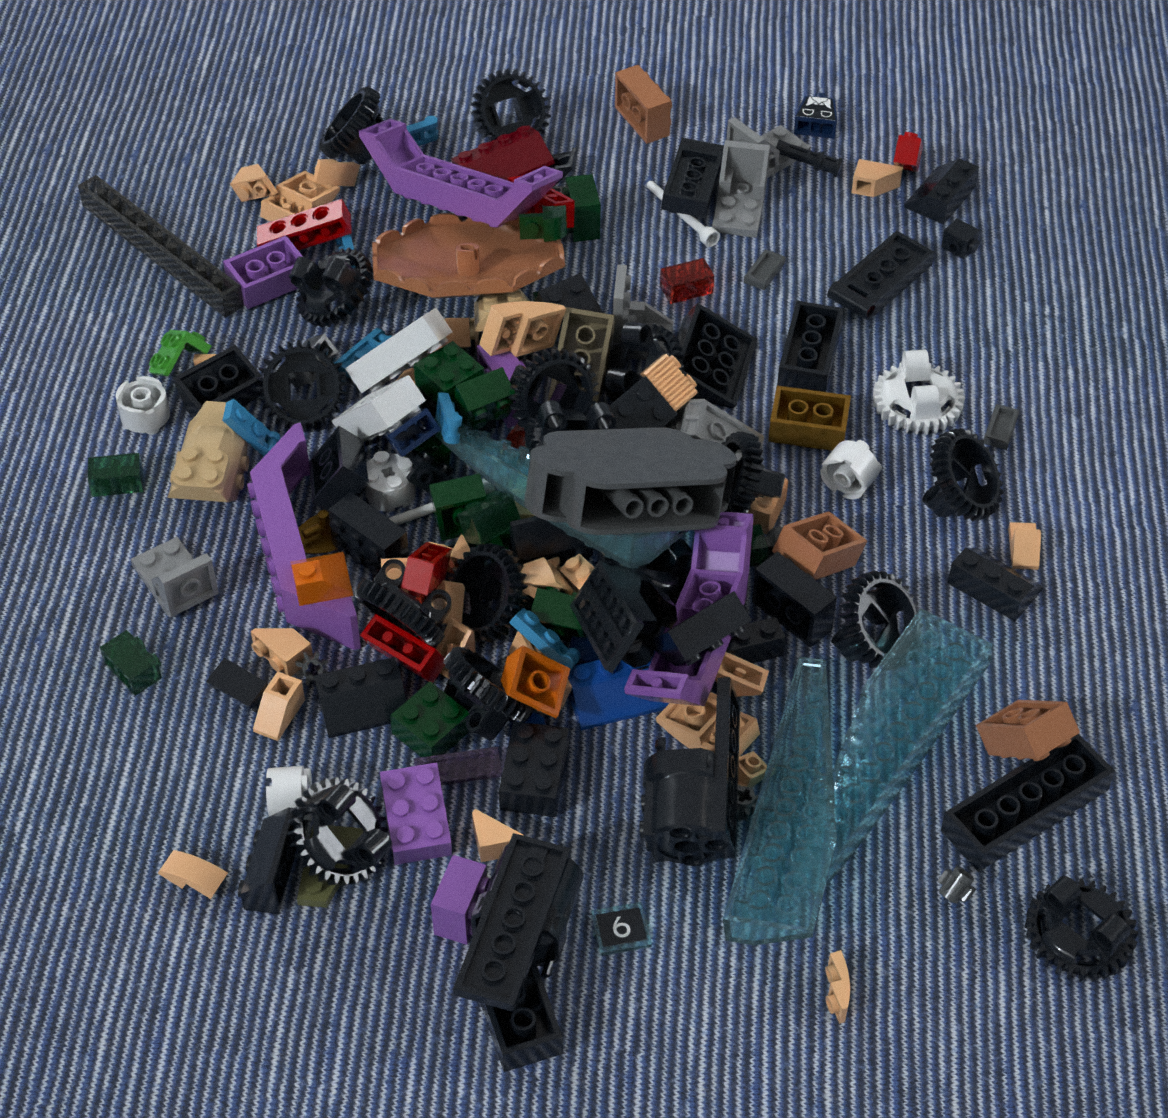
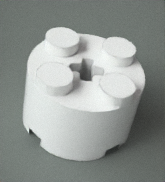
[116,376,170,435]
[820,440,882,499]
[364,451,416,512]
[266,766,312,820]

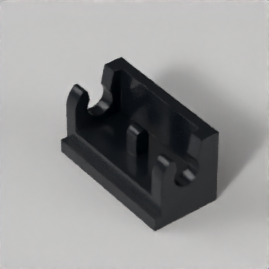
[206,658,268,713]

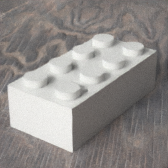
[345,308,452,393]
[332,375,426,442]

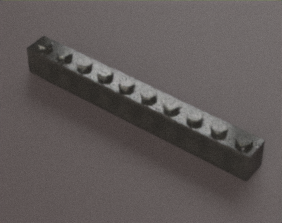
[78,175,244,318]

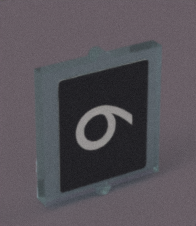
[591,902,652,956]

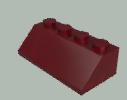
[451,125,555,180]

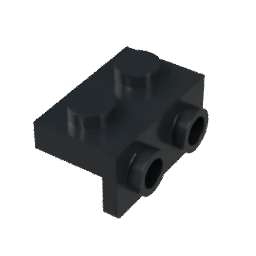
[406,449,457,494]

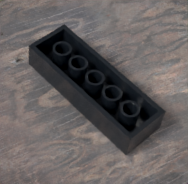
[941,734,1115,872]

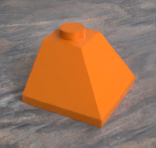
[290,552,353,606]
[500,645,570,718]

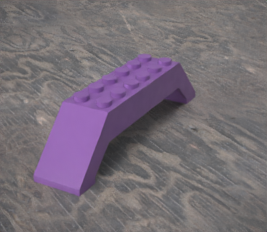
[359,119,563,227]
[247,423,361,650]
[624,512,753,706]

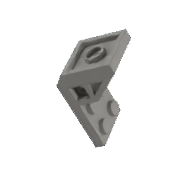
[727,117,811,178]
[712,140,770,238]
[613,265,673,360]
[663,399,764,465]
[131,537,219,617]

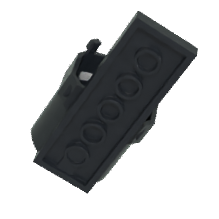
[639,677,740,866]
[453,833,584,1012]

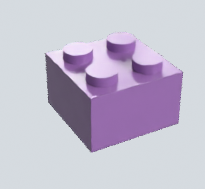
[431,855,490,945]

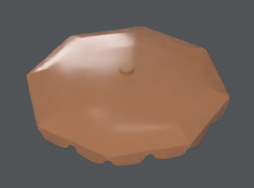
[372,213,565,299]

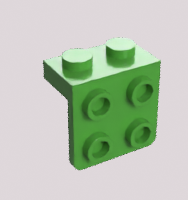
[149,330,211,376]

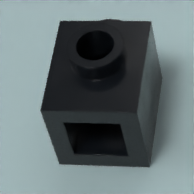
[941,218,980,259]

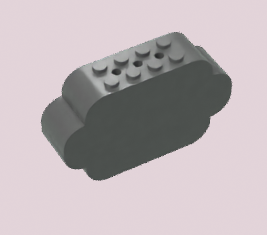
[524,428,737,535]

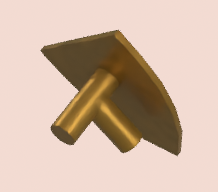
[298,510,337,554]

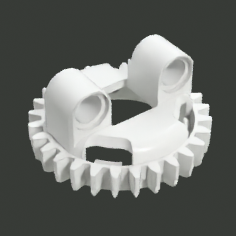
[873,349,965,435]

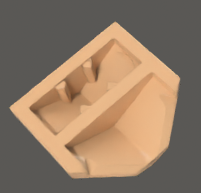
[520,557,574,595]

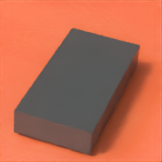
[744,249,786,291]
[983,404,1020,450]

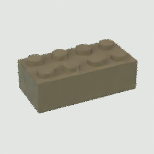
[547,307,616,407]

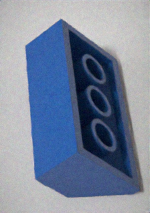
[568,651,669,731]

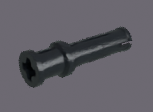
[776,139,843,177]

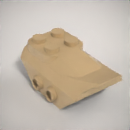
[470,289,530,348]
[167,401,249,502]

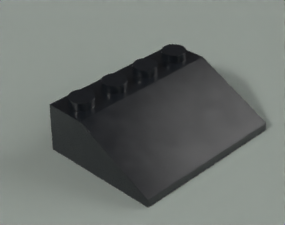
[677,303,757,409]

